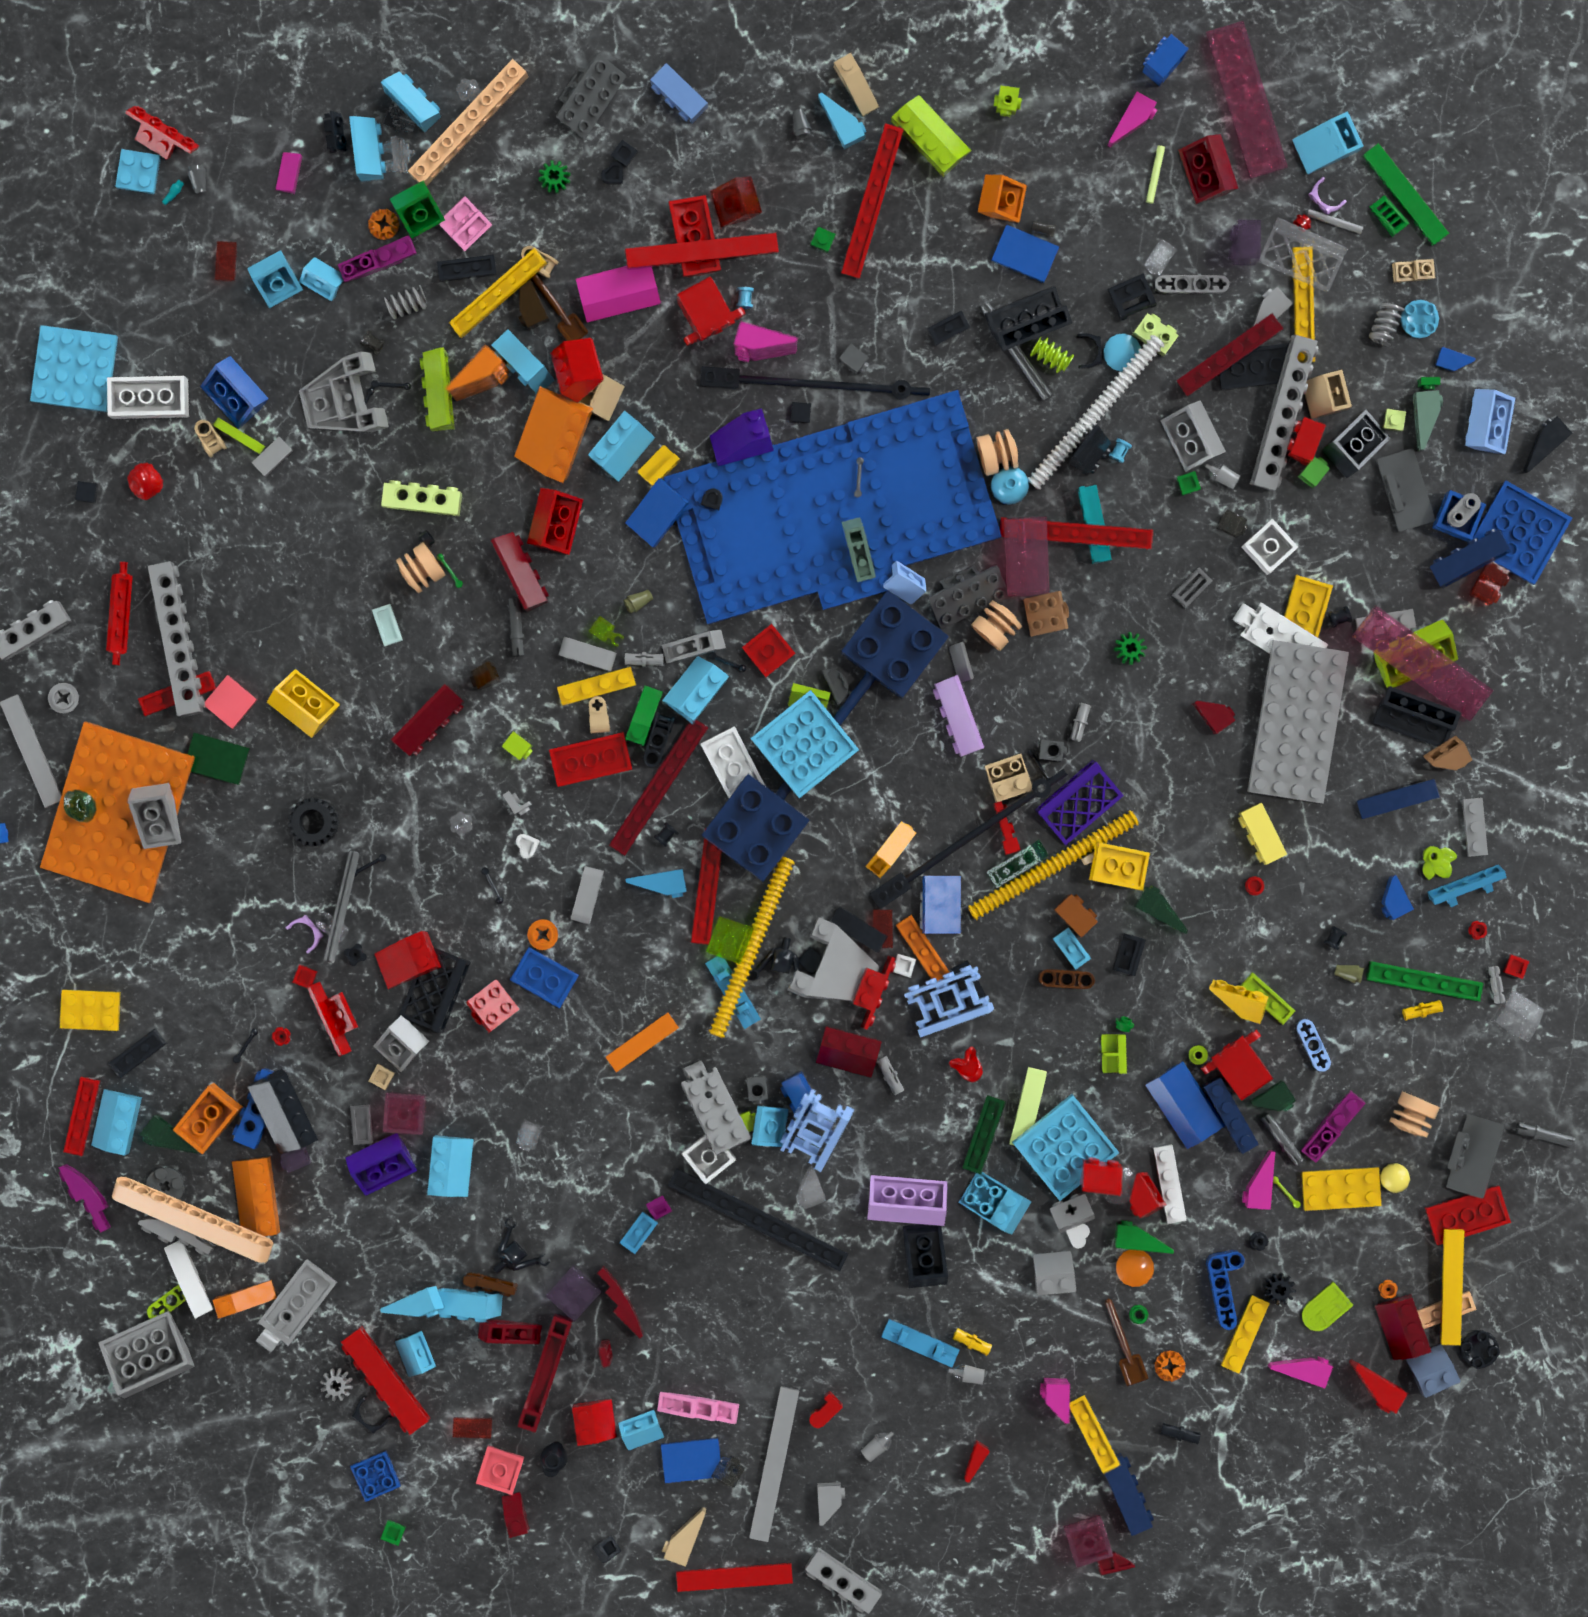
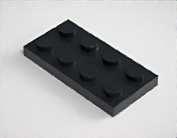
[1219,343,1298,390]

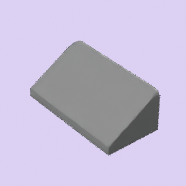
[949,642,974,683]

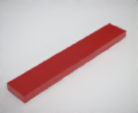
[691,828,722,945]
[676,1563,793,1592]

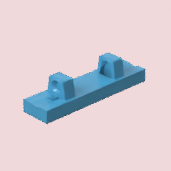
[1427,864,1507,907]
[705,953,761,1029]
[881,1319,960,1367]

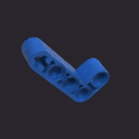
[1206,1250,1244,1330]

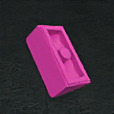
[276,152,302,194]

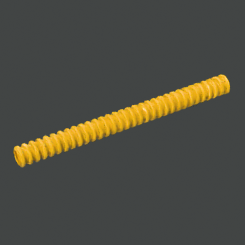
[968,810,1139,920]
[709,856,795,1038]

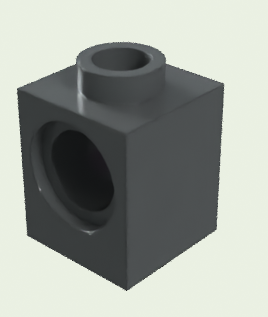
[839,343,869,375]
[1038,740,1067,762]
[746,1075,768,1104]

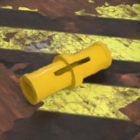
[1402,1000,1443,1021]
[952,1328,992,1356]

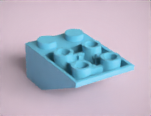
[1292,111,1364,174]
[959,1172,1031,1235]

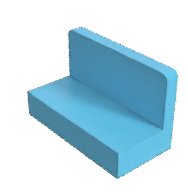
[299,258,344,301]
[395,1331,436,1377]
[618,1410,664,1450]

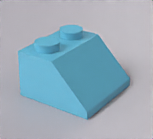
[247,250,303,308]

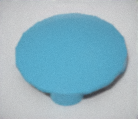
[1401,300,1439,338]
[1104,334,1141,372]

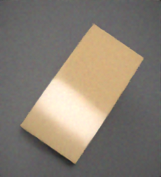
[1392,259,1435,283]

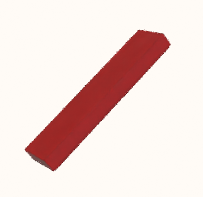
[138,671,216,717]
[63,1077,100,1156]

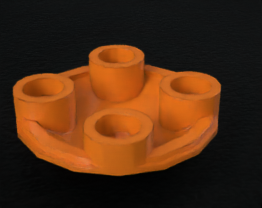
[1116,1249,1154,1287]

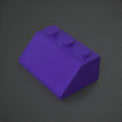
[345,1133,417,1196]

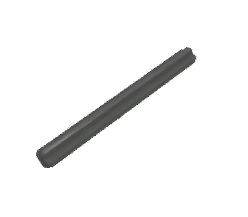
[980,302,1052,400]
[323,851,360,963]

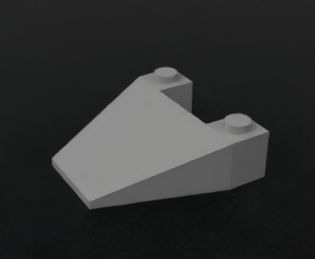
[299,352,389,432]
[787,917,880,1001]

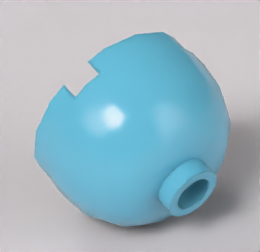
[991,466,1029,505]

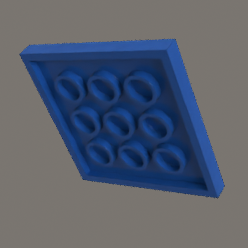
[1472,480,1572,585]

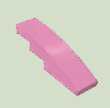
[657,1392,739,1424]

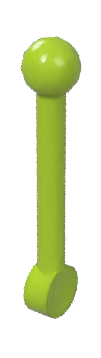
[1273,1176,1301,1208]

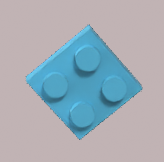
[115,149,161,194]
[751,1106,789,1147]

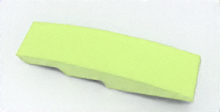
[1010,1067,1047,1146]

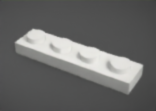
[1153,1144,1187,1224]

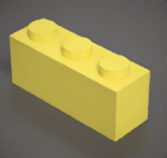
[1238,803,1287,865]

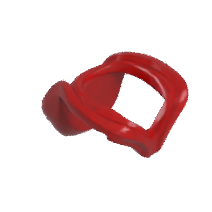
[949,1046,983,1082]

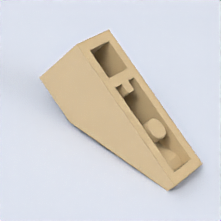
[834,53,879,117]
[662,1507,706,1567]

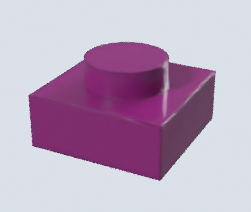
[646,1196,672,1220]

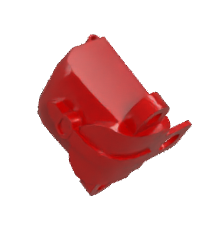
[676,277,746,346]
[1201,1029,1273,1101]

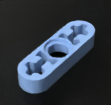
[1296,1019,1331,1072]

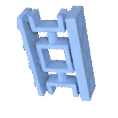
[904,965,994,1037]
[780,1089,854,1172]

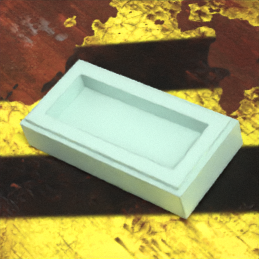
[372,604,403,646]

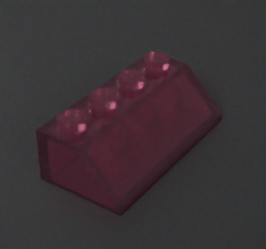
[1004,516,1050,596]

